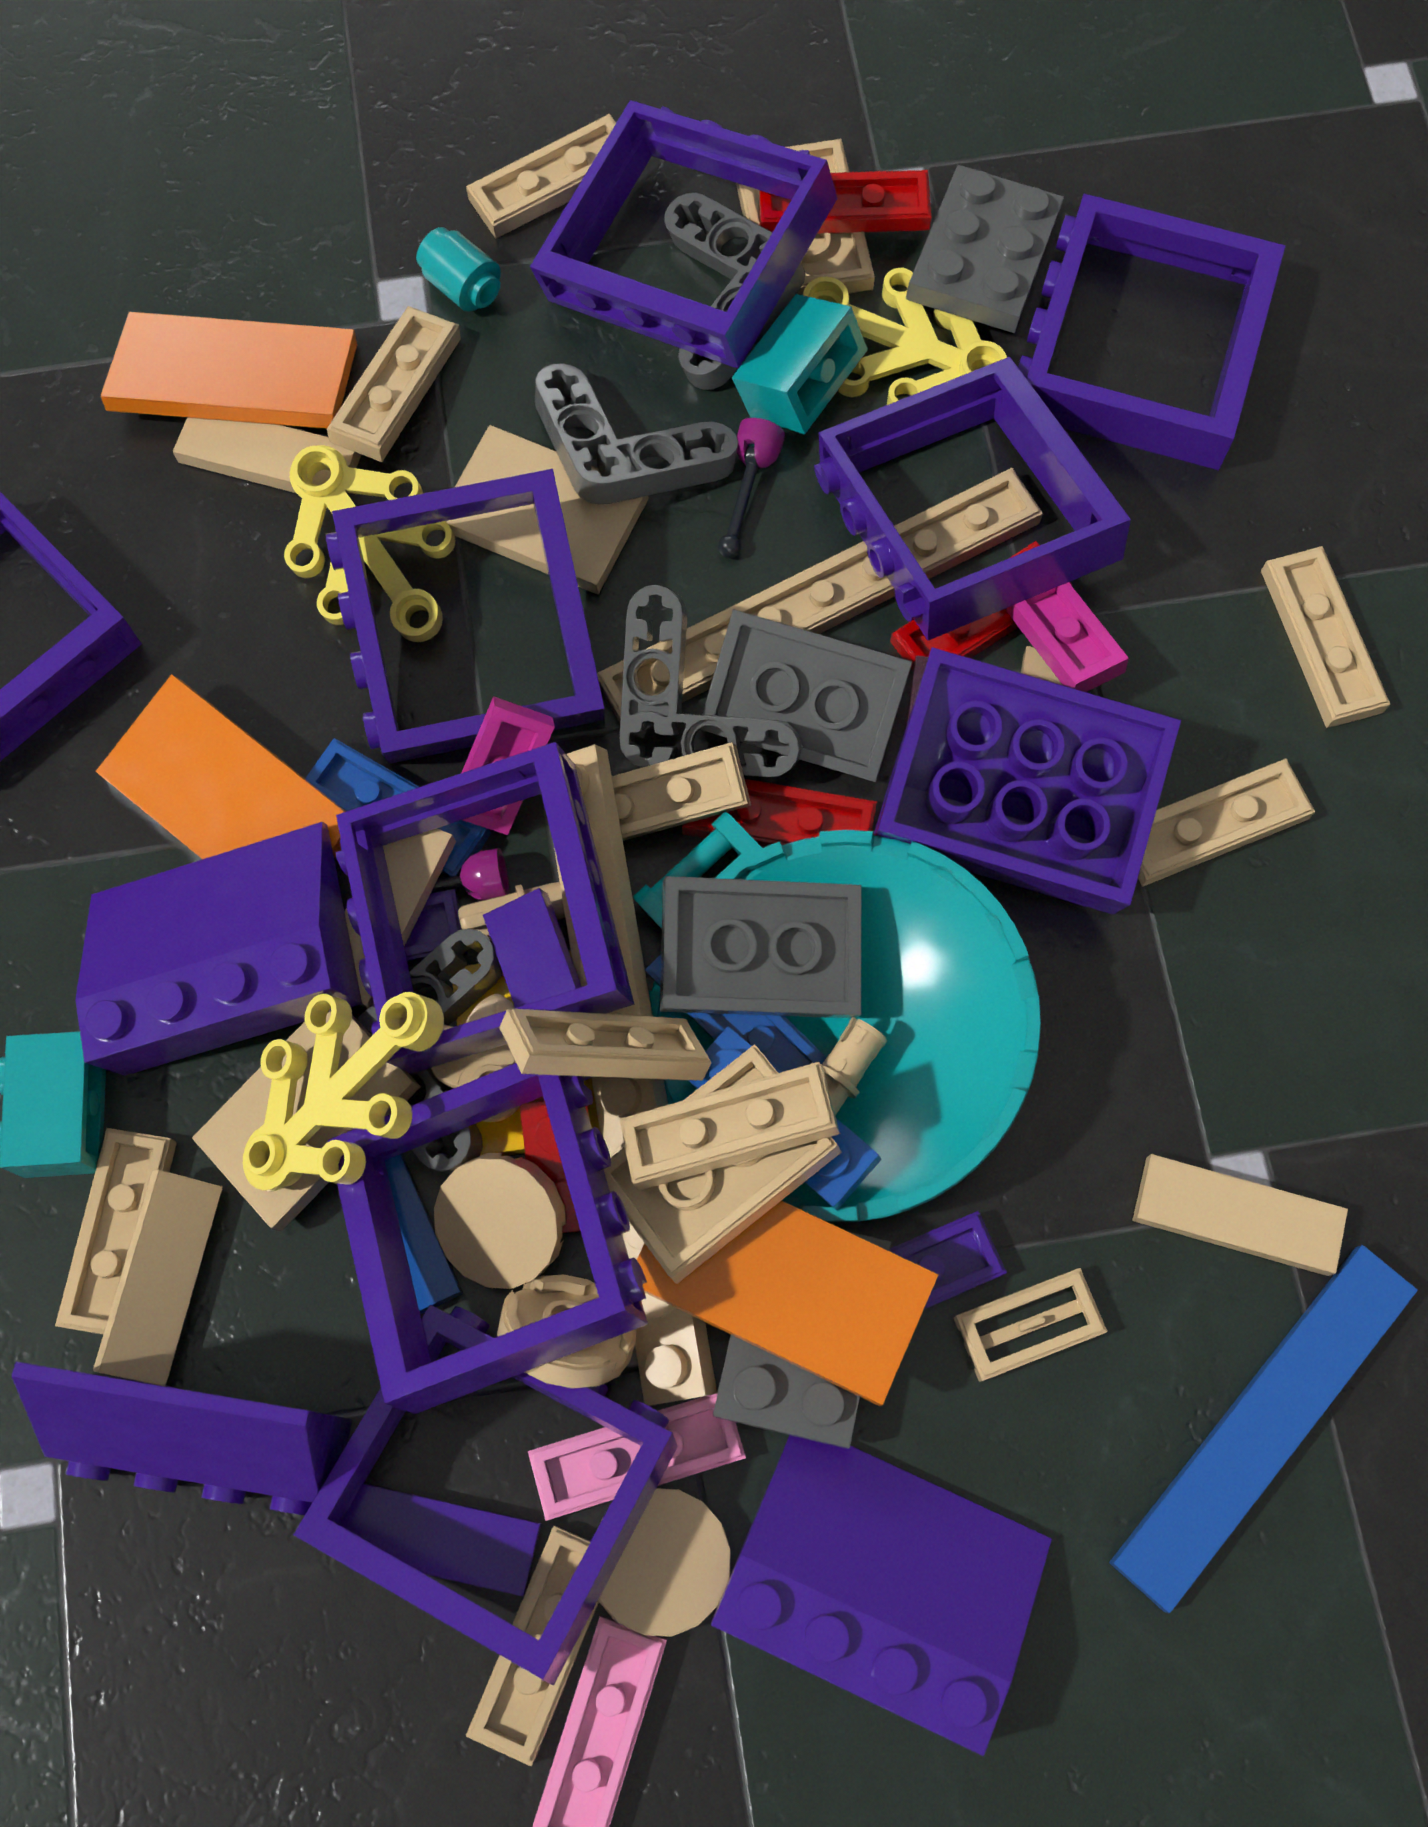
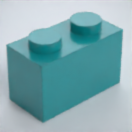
[732,294,868,434]
[0,1031,106,1178]

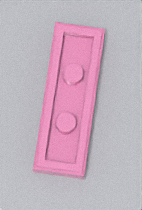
[528,1392,746,1521]
[532,1615,668,1827]

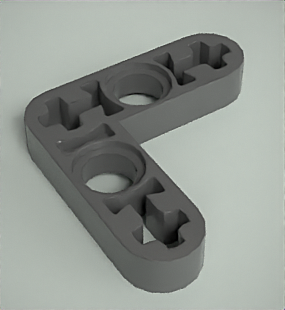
[664,192,805,390]
[535,364,738,505]
[619,585,802,777]
[357,929,503,1175]

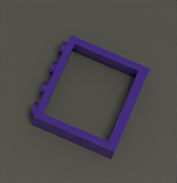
[530,100,837,369]
[1018,194,1286,470]
[814,357,1131,641]
[326,469,605,764]
[0,492,142,761]
[335,742,635,1074]
[328,1063,648,1414]
[294,1305,678,1686]

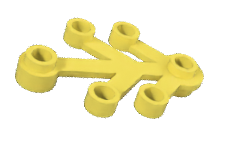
[803,268,1007,405]
[284,445,455,642]
[243,992,444,1191]

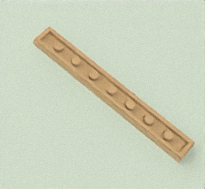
[597,468,1043,722]

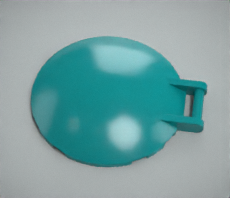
[633,811,1041,1222]

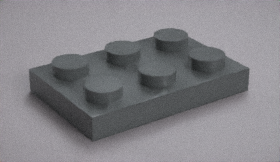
[906,165,1064,333]
[700,609,913,782]
[660,876,861,1018]
[713,1232,891,1449]

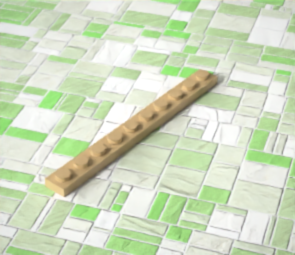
[554,744,717,1406]

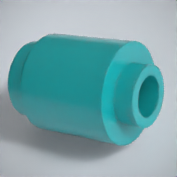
[416,227,501,312]

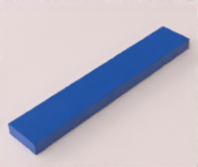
[1109,1245,1418,1614]

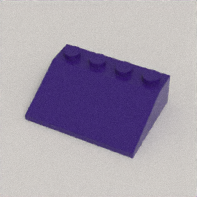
[874,647,1181,914]
[75,822,362,1076]
[12,1362,353,1515]
[711,1435,1052,1756]

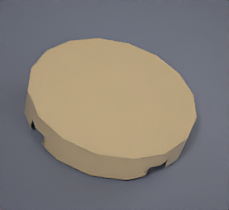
[434,1153,566,1289]
[497,1275,636,1389]
[598,1488,730,1636]

